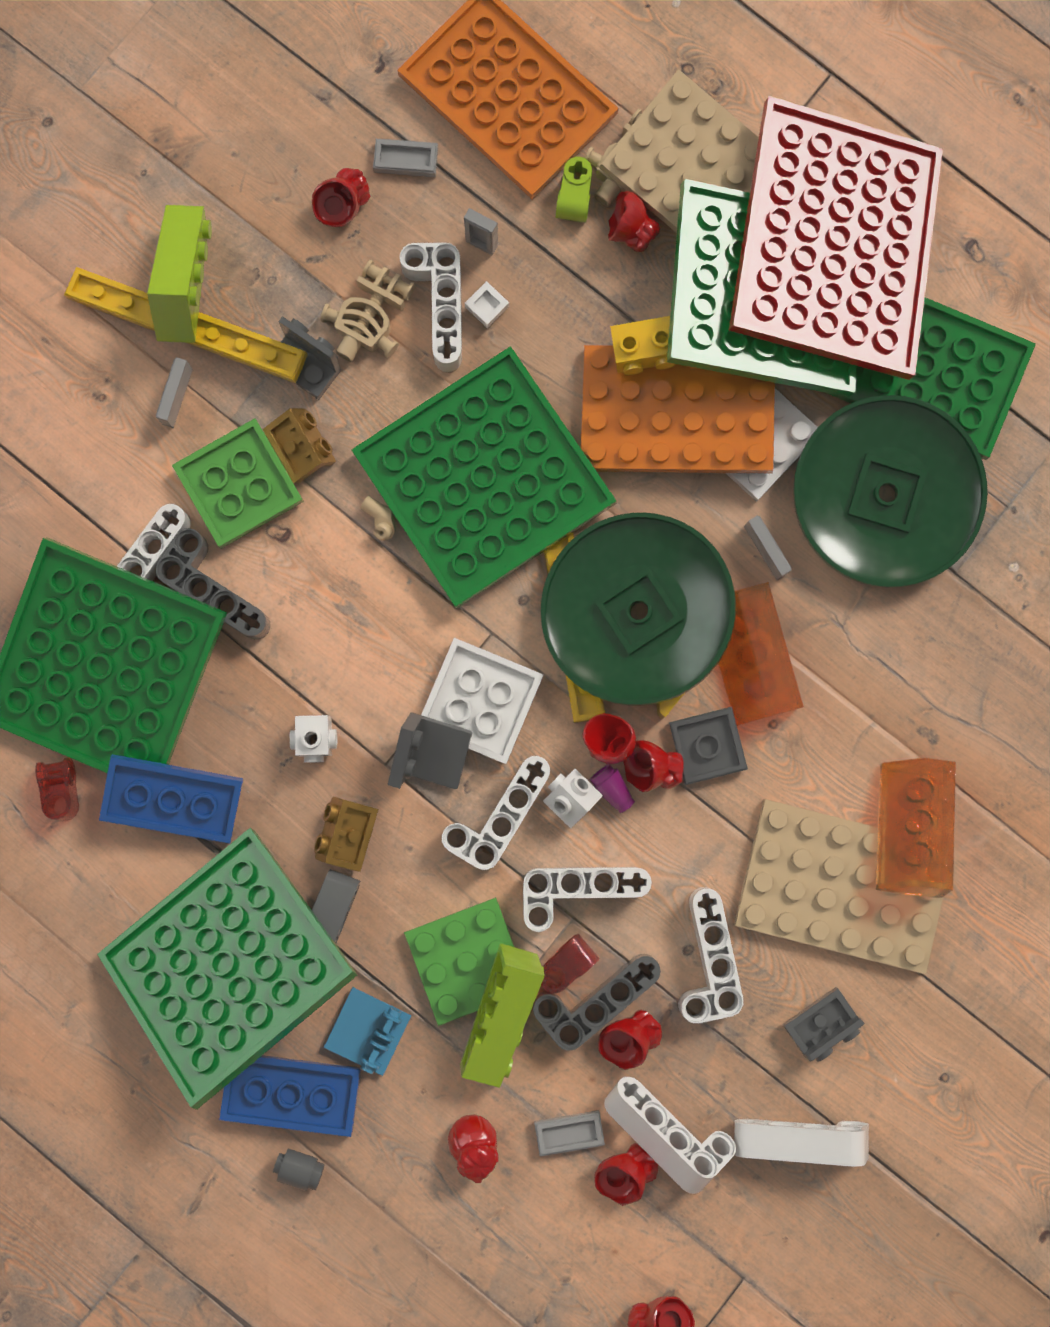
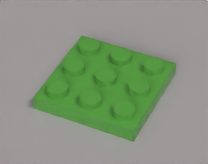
[172,418,304,549]
[404,897,514,1026]

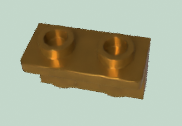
[262,408,336,483]
[314,796,379,872]

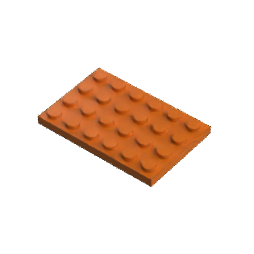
[397,0,619,200]
[581,345,775,474]

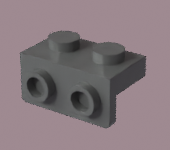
[782,987,865,1062]

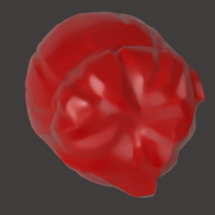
[312,168,371,227]
[608,191,660,252]
[582,713,636,764]
[623,740,684,792]
[598,1010,662,1070]
[448,1114,499,1183]
[594,1143,659,1206]
[627,1296,695,1327]

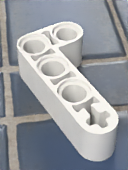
[400,243,462,372]
[117,504,191,581]
[442,756,550,870]
[523,867,652,932]
[678,887,743,1023]
[604,1077,736,1194]
[734,1119,869,1167]

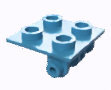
[324,987,412,1076]

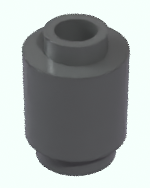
[273,1148,325,1191]

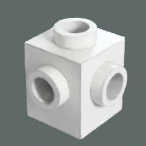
[290,715,338,763]
[543,769,603,828]

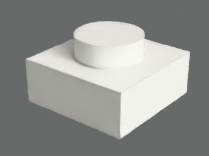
[465,281,509,328]

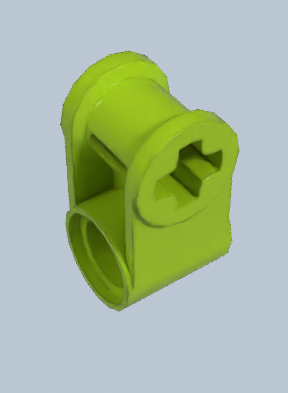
[555,157,592,223]

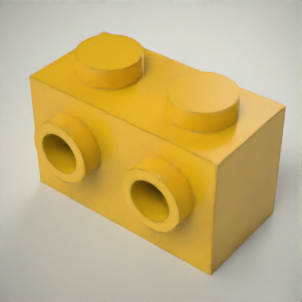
[610,316,675,375]

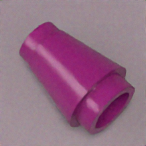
[589,764,635,813]

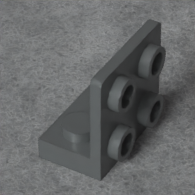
[278,316,341,400]
[388,712,472,789]

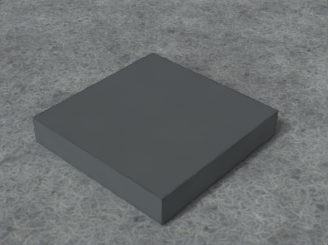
[669,707,748,785]

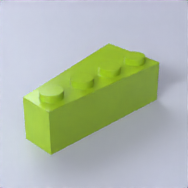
[147,205,212,343]
[460,943,545,1088]

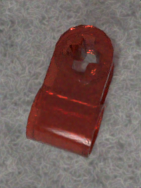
[35,757,79,821]
[541,933,600,993]

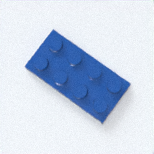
[99,754,243,844]
[219,1055,361,1137]

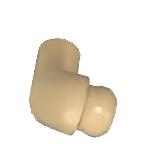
[360,496,395,541]

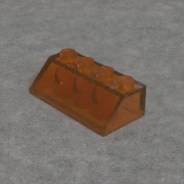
[718,582,804,726]
[876,758,956,898]

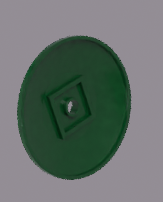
[793,395,988,588]
[541,512,736,706]

